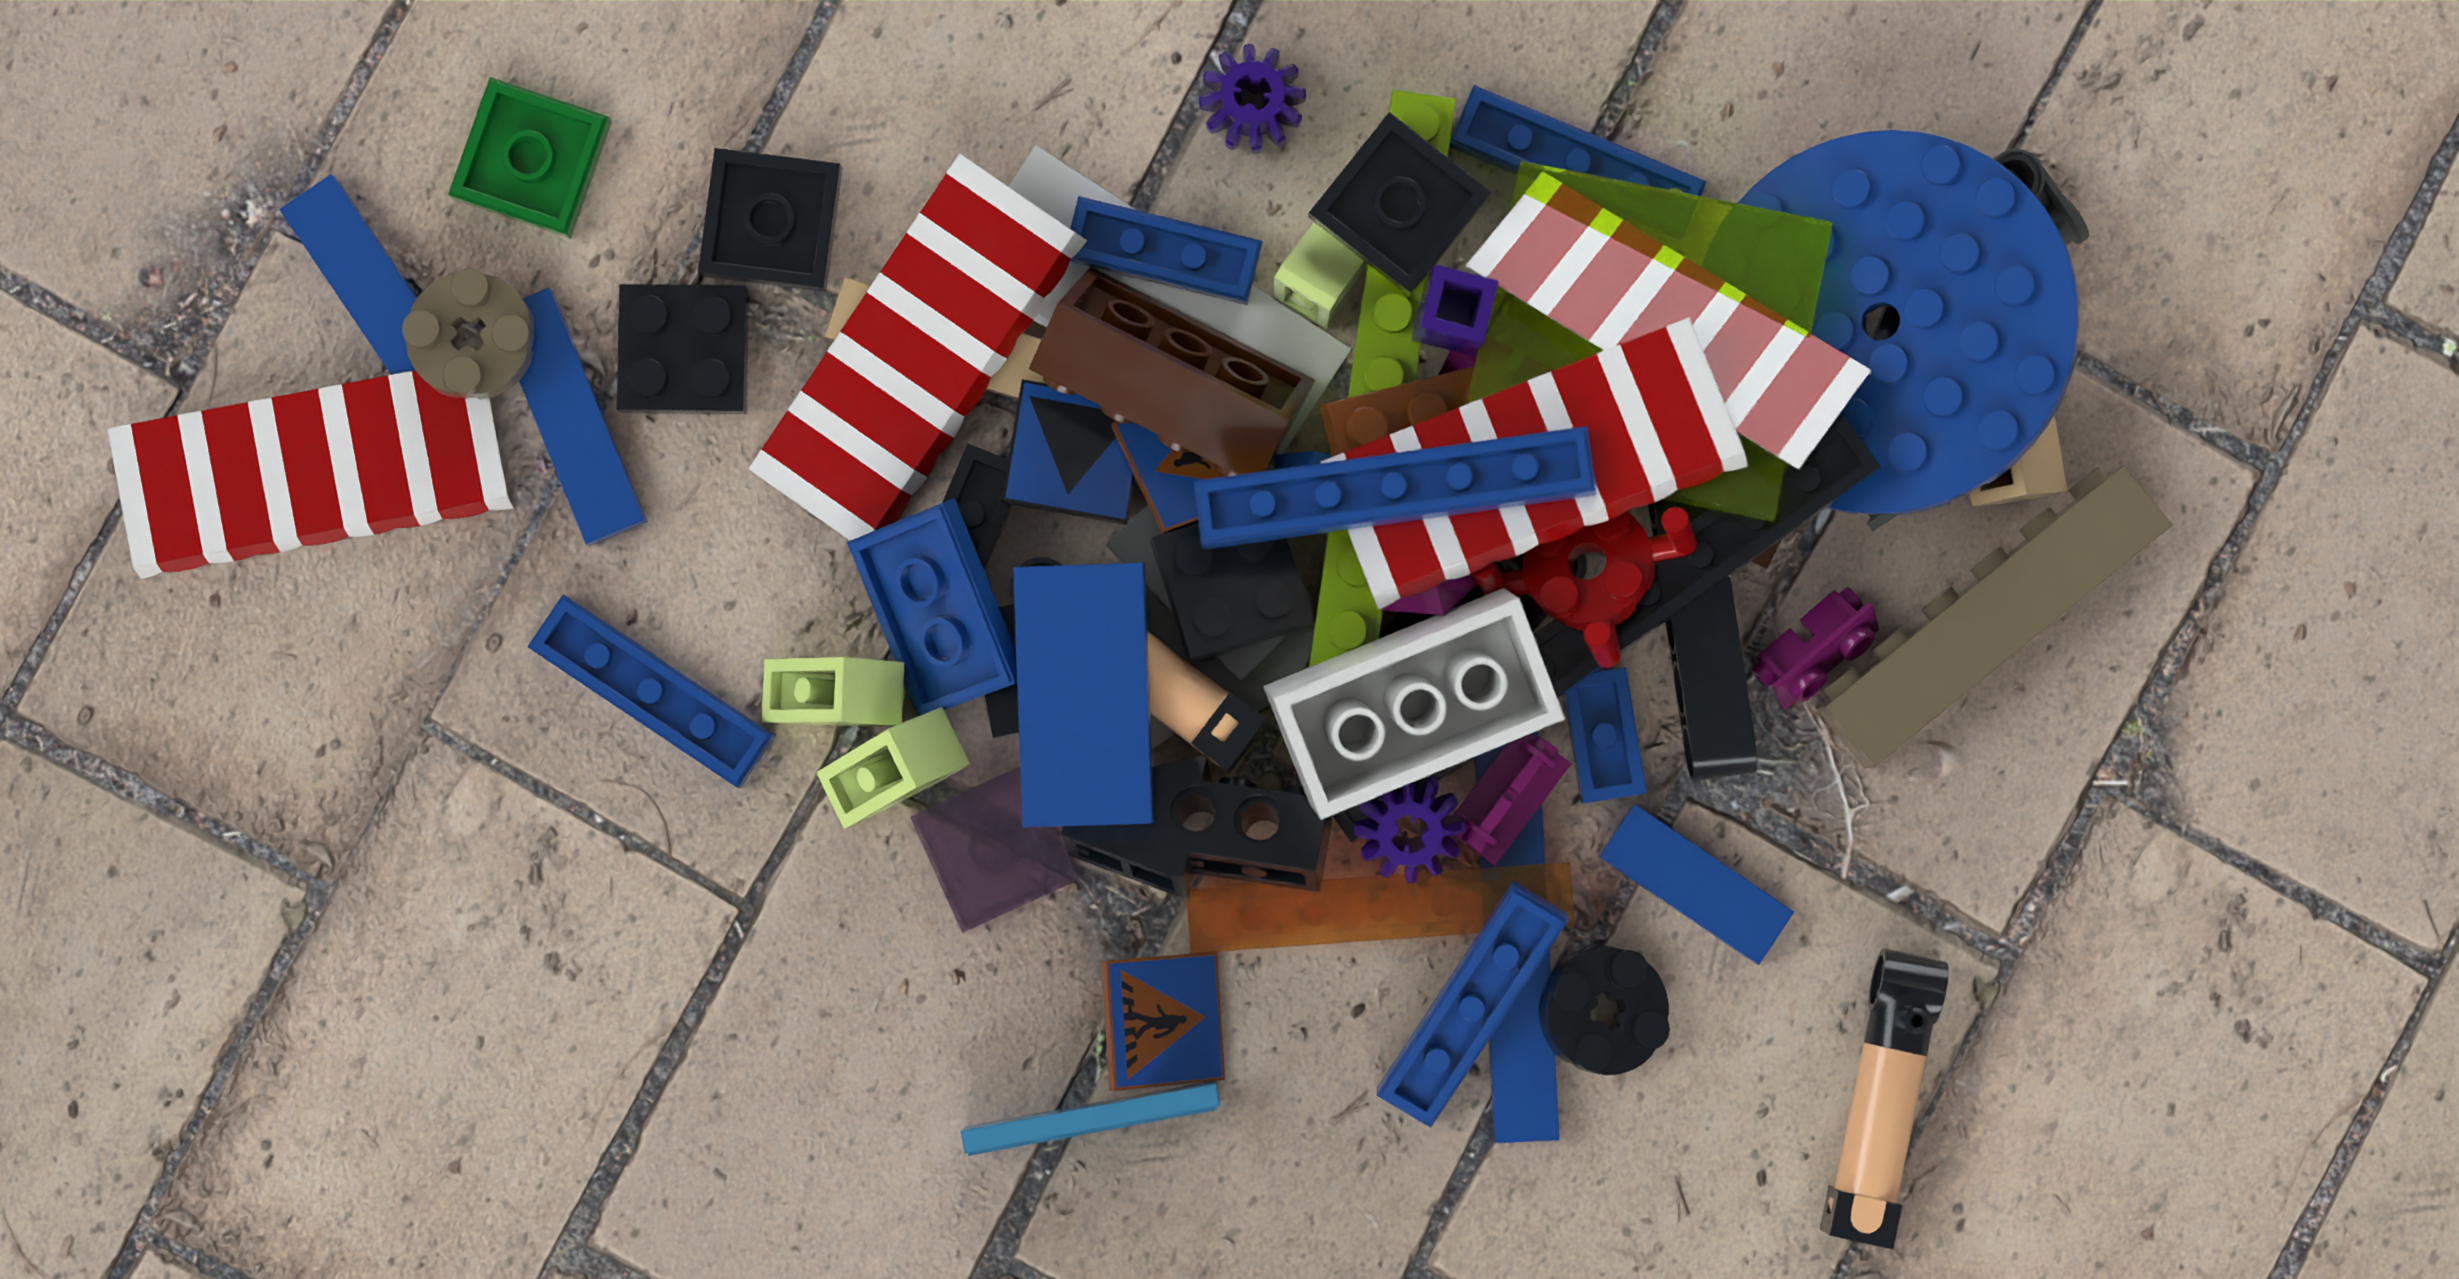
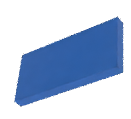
[1013,563,1154,828]

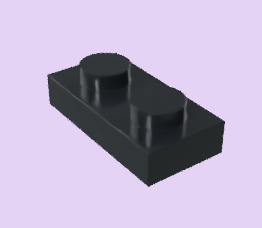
[942,443,1013,571]

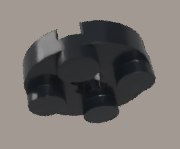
[1539,946,1670,1075]

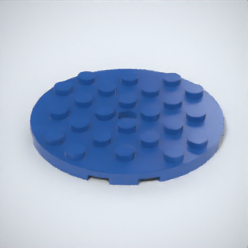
[1701,130,2080,515]

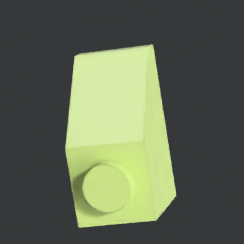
[1273,223,1366,330]
[762,657,905,726]
[816,707,970,829]

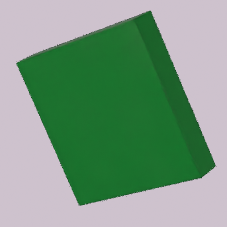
[448,77,612,239]

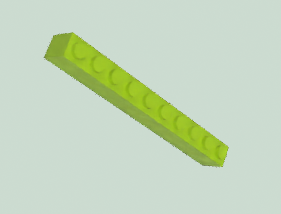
[1308,89,1456,668]

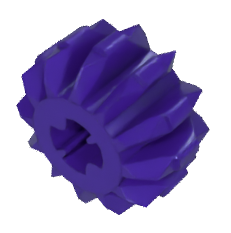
[1199,44,1306,154]
[1354,776,1465,883]

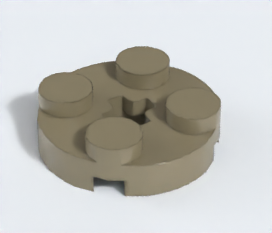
[402,268,535,400]

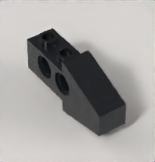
[1061,755,1333,898]

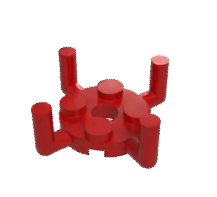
[1472,507,1697,668]

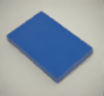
[847,498,1017,717]

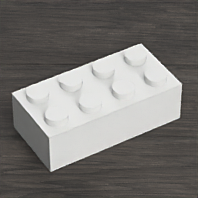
[1263,588,1565,820]

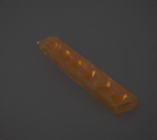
[1186,862,1575,954]

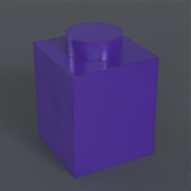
[1411,264,1499,356]

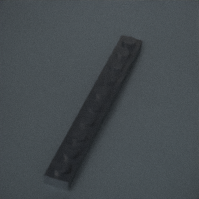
[1332,414,1881,843]

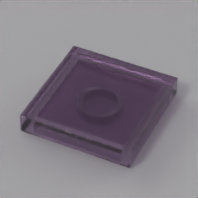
[910,766,1080,933]

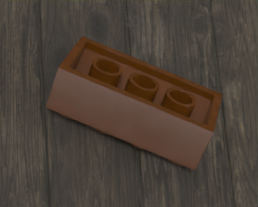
[1029,267,1315,477]

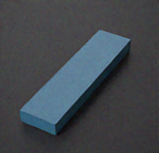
[961,1081,1220,1156]

